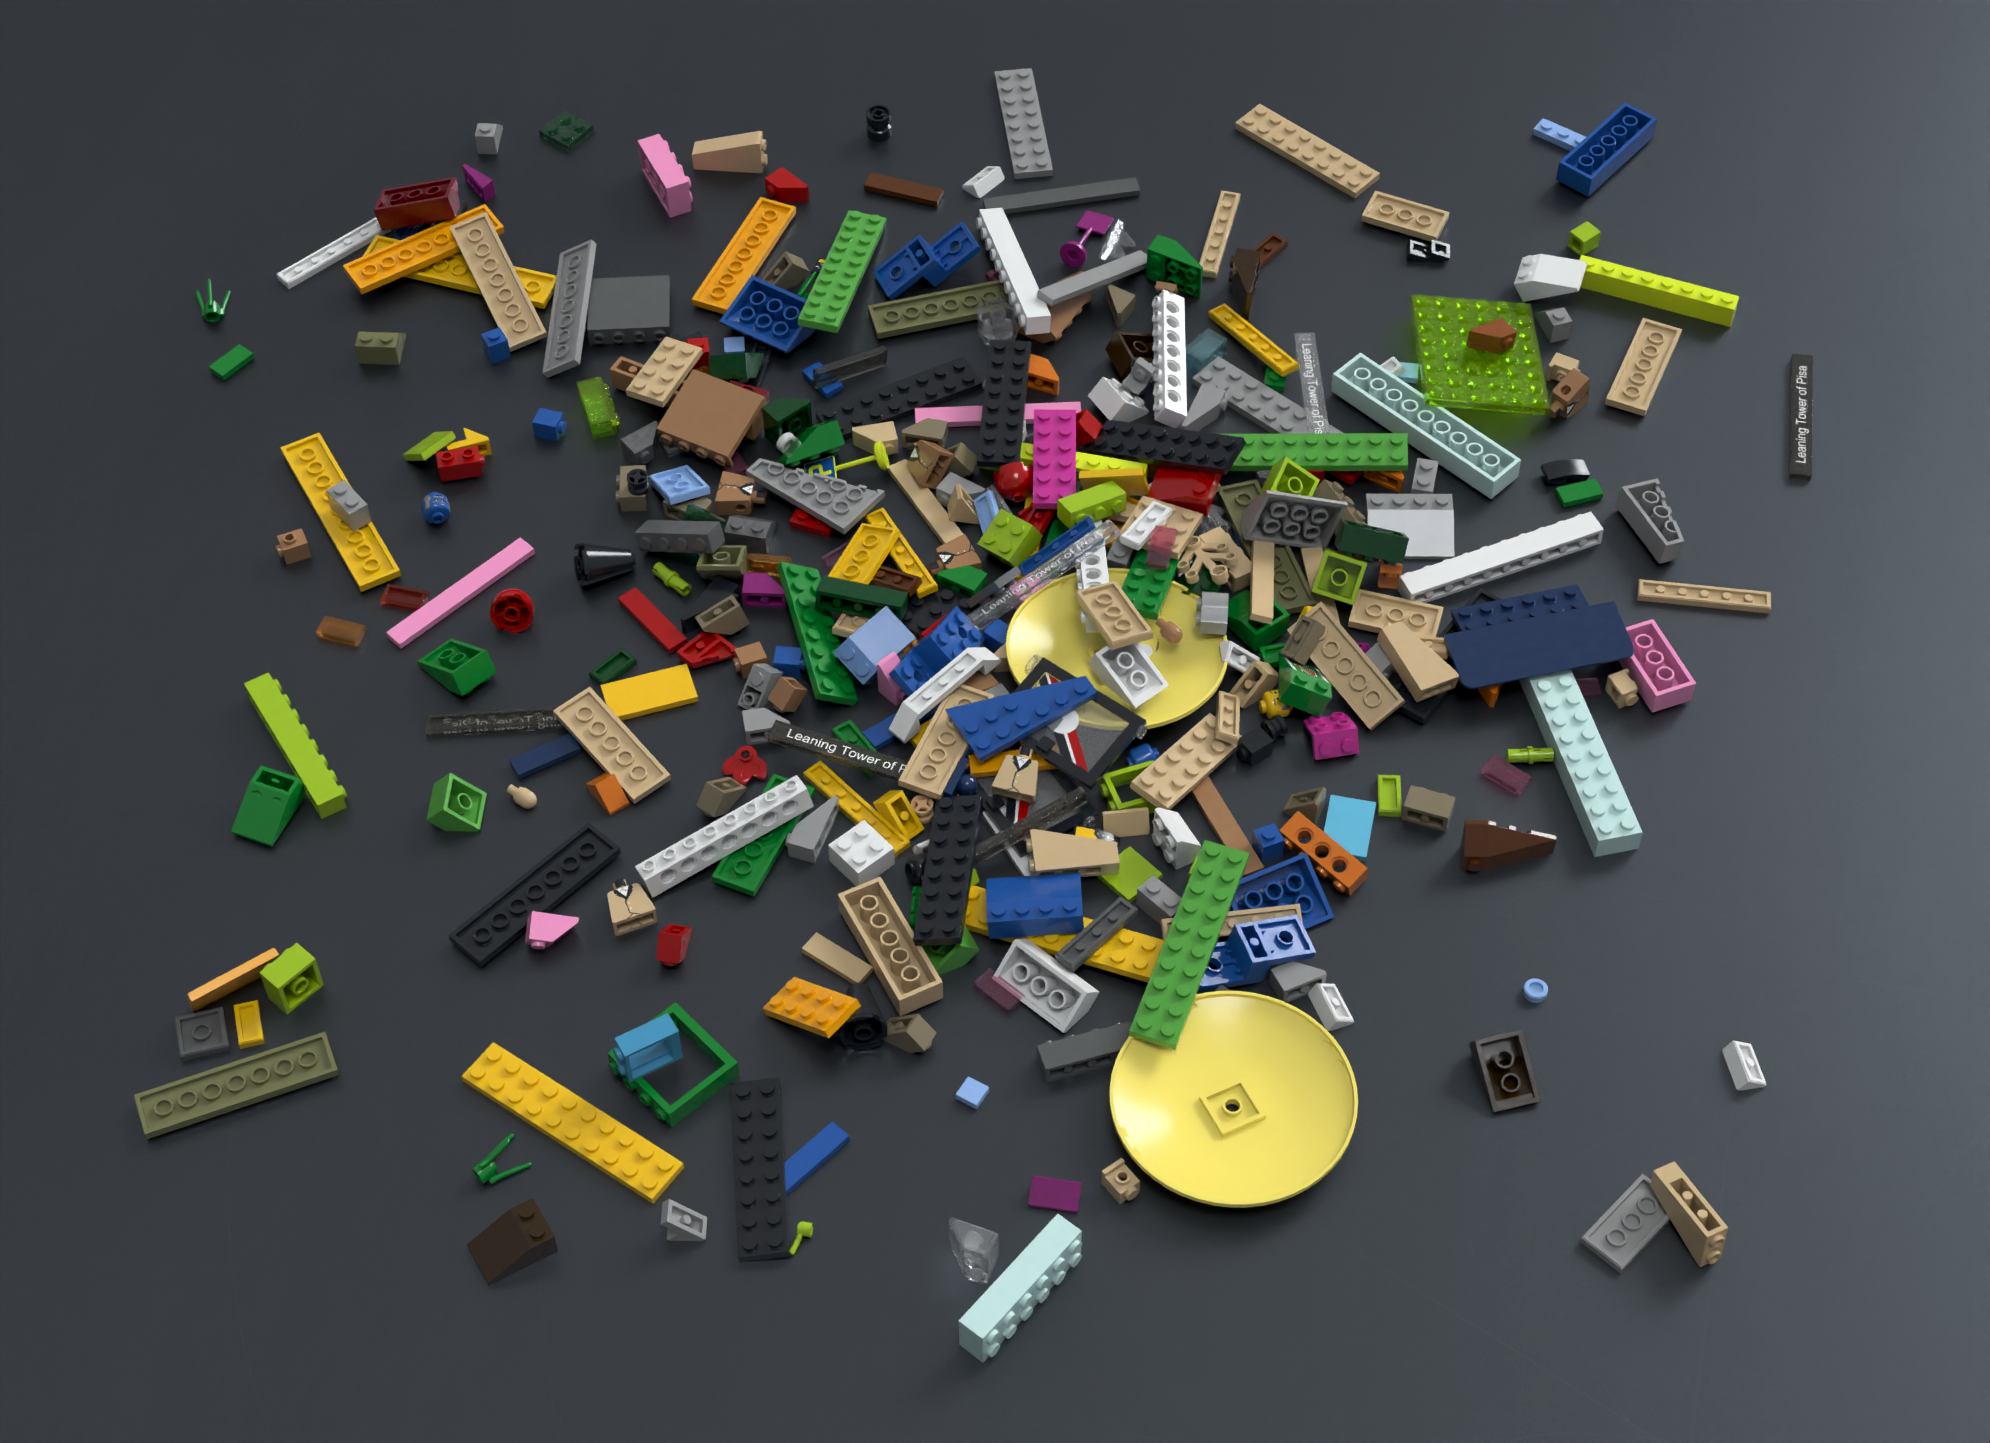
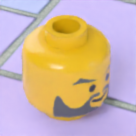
[1259,689,1293,720]

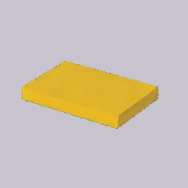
[1079,468,1149,496]

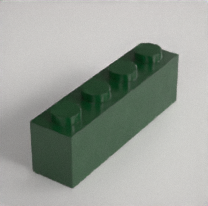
[815,576,908,622]

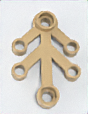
[1177,536,1238,585]

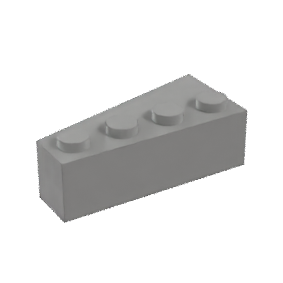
[1615,478,1684,564]

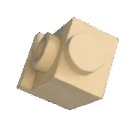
[1546,352,1580,382]
[1605,668,1639,708]
[1101,1158,1140,1204]

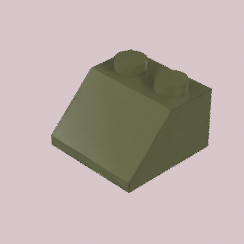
[355,332,406,365]
[696,545,749,580]

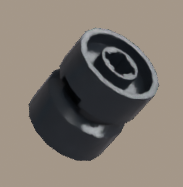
[866,105,892,142]

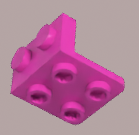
[1304,712,1359,760]

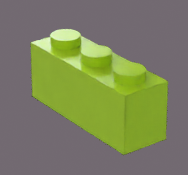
[1057,480,1126,529]

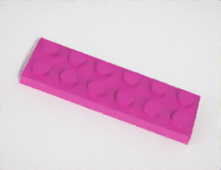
[1033,409,1076,509]

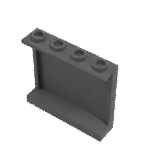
[587,275,671,345]

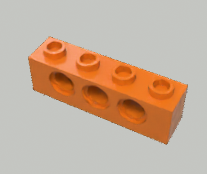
[1279,811,1369,896]

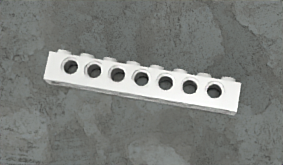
[1152,289,1187,428]
[1073,519,1109,633]
[635,775,813,898]

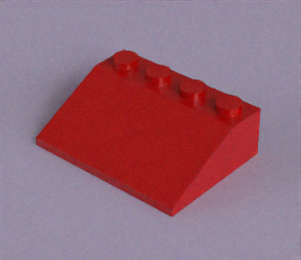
[1147,465,1222,517]

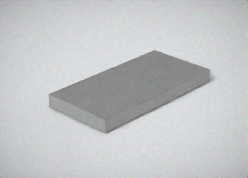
[1580,1173,1670,1274]

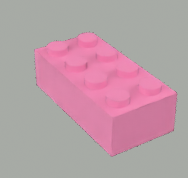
[637,134,693,218]
[1618,619,1696,713]

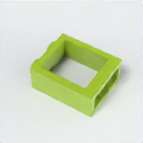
[1099,760,1157,814]

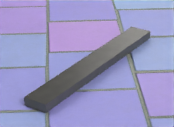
[983,177,1140,214]

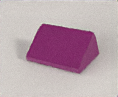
[1028,1176,1082,1214]

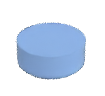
[1523,978,1548,1003]

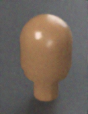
[1155,617,1183,644]

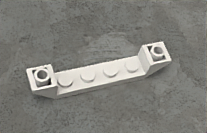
[889,647,1001,744]

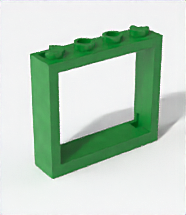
[608,1002,739,1127]

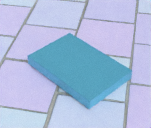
[1320,795,1376,862]

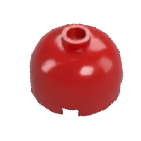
[993,462,1033,502]
[490,588,534,633]

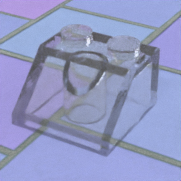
[949,1217,999,1283]

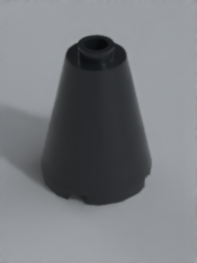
[574,543,636,587]
[839,984,887,1051]

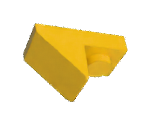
[446,428,492,456]

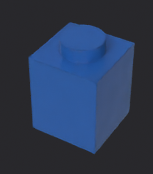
[481,327,511,364]
[532,408,567,442]
[983,619,1009,653]
[773,646,806,679]
[1252,823,1284,864]

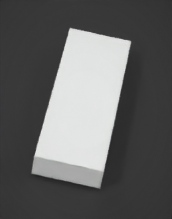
[1120,501,1172,551]

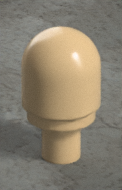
[507,784,537,809]

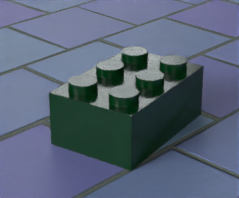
[1334,519,1409,566]

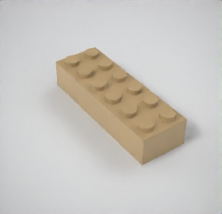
[838,877,943,1016]

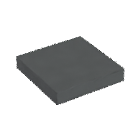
[175,1007,230,1061]

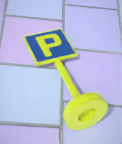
[804,440,890,478]

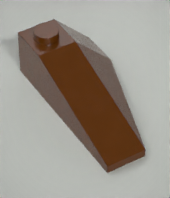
[1460,820,1556,871]

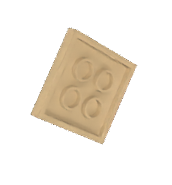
[1118,496,1203,560]

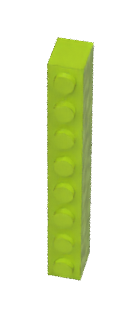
[244,672,347,819]

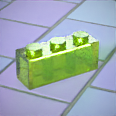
[577,376,620,439]

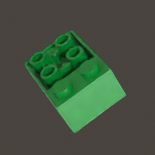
[1146,234,1203,298]
[776,420,845,467]
[1227,590,1290,652]
[231,765,306,847]

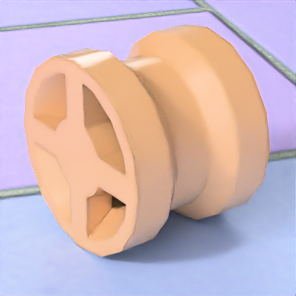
[911,795,934,824]

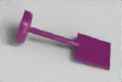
[1060,210,1114,267]

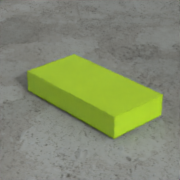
[1377,775,1402,817]

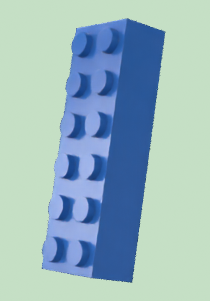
[1556,102,1657,197]

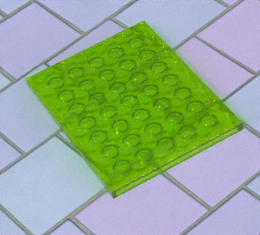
[1410,294,1551,415]

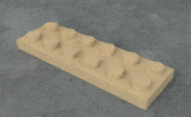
[1605,318,1682,416]
[1287,602,1406,730]
[898,684,994,799]
[553,687,671,804]
[1130,713,1242,810]

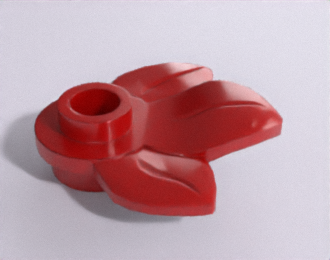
[722,745,767,786]

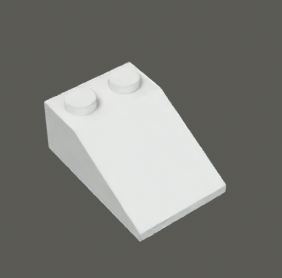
[1514,254,1587,302]
[1087,643,1169,709]

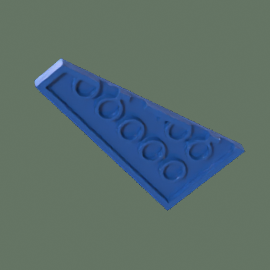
[946,676,1098,763]

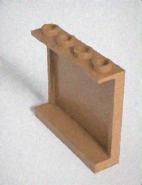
[656,369,767,467]

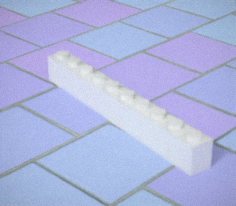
[976,208,1051,335]
[1398,512,1604,603]

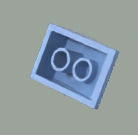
[833,606,916,685]

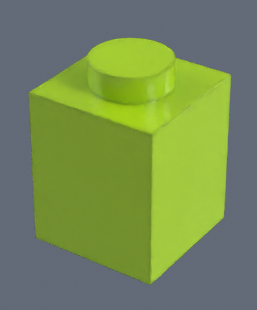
[1567,221,1601,256]

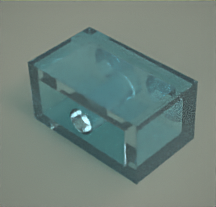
[1185,328,1227,374]

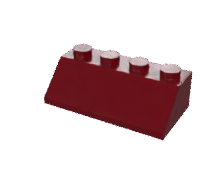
[373,177,460,231]

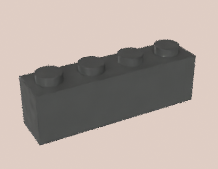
[635,520,725,554]
[1037,1021,1131,1082]

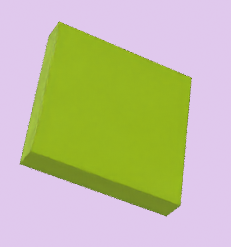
[403,431,456,461]
[1096,846,1162,903]

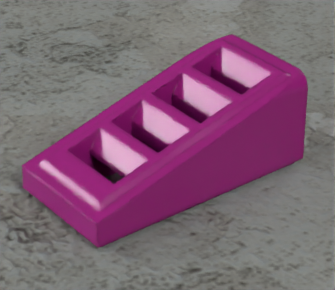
[462,164,496,202]

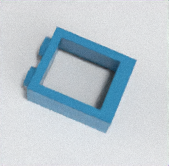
[613,1013,683,1082]

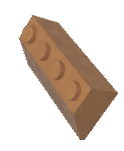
[1017,271,1096,344]

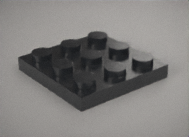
[902,582,981,639]

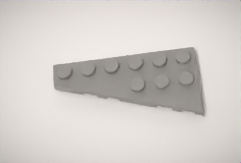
[746,458,885,534]

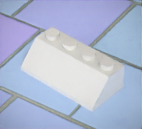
[992,939,1100,1033]

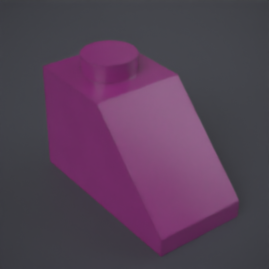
[742,573,787,608]

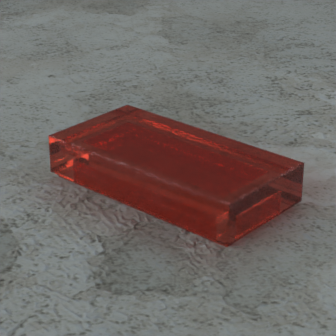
[380,584,430,611]

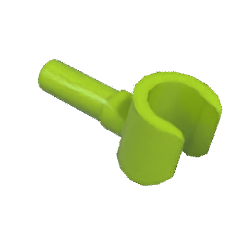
[790,1221,813,1255]

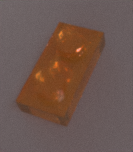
[747,553,792,577]

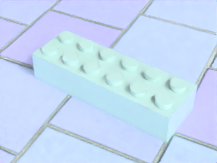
[959,1214,1082,1362]

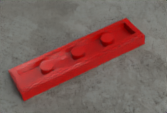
[618,587,688,654]

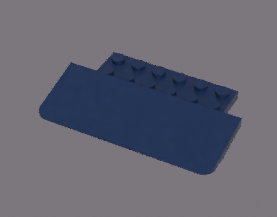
[1444,585,1634,689]

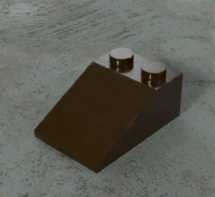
[1228,248,1261,322]
[1105,331,1154,378]
[1469,1029,1541,1113]
[467,1198,558,1286]

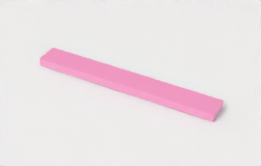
[915,402,1081,427]
[386,537,535,649]

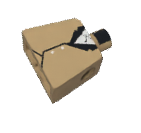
[992,746,1039,804]
[607,879,658,937]

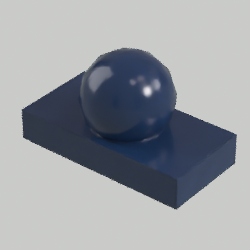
[943,756,978,797]

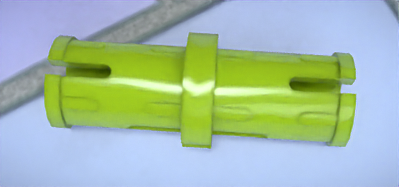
[652,562,692,596]
[1506,746,1554,764]

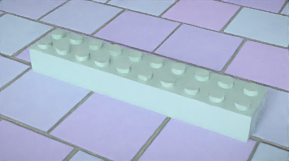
[1331,353,1521,499]
[1519,670,1643,857]

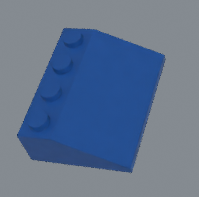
[719,275,816,354]
[1229,852,1334,939]
[986,873,1084,939]

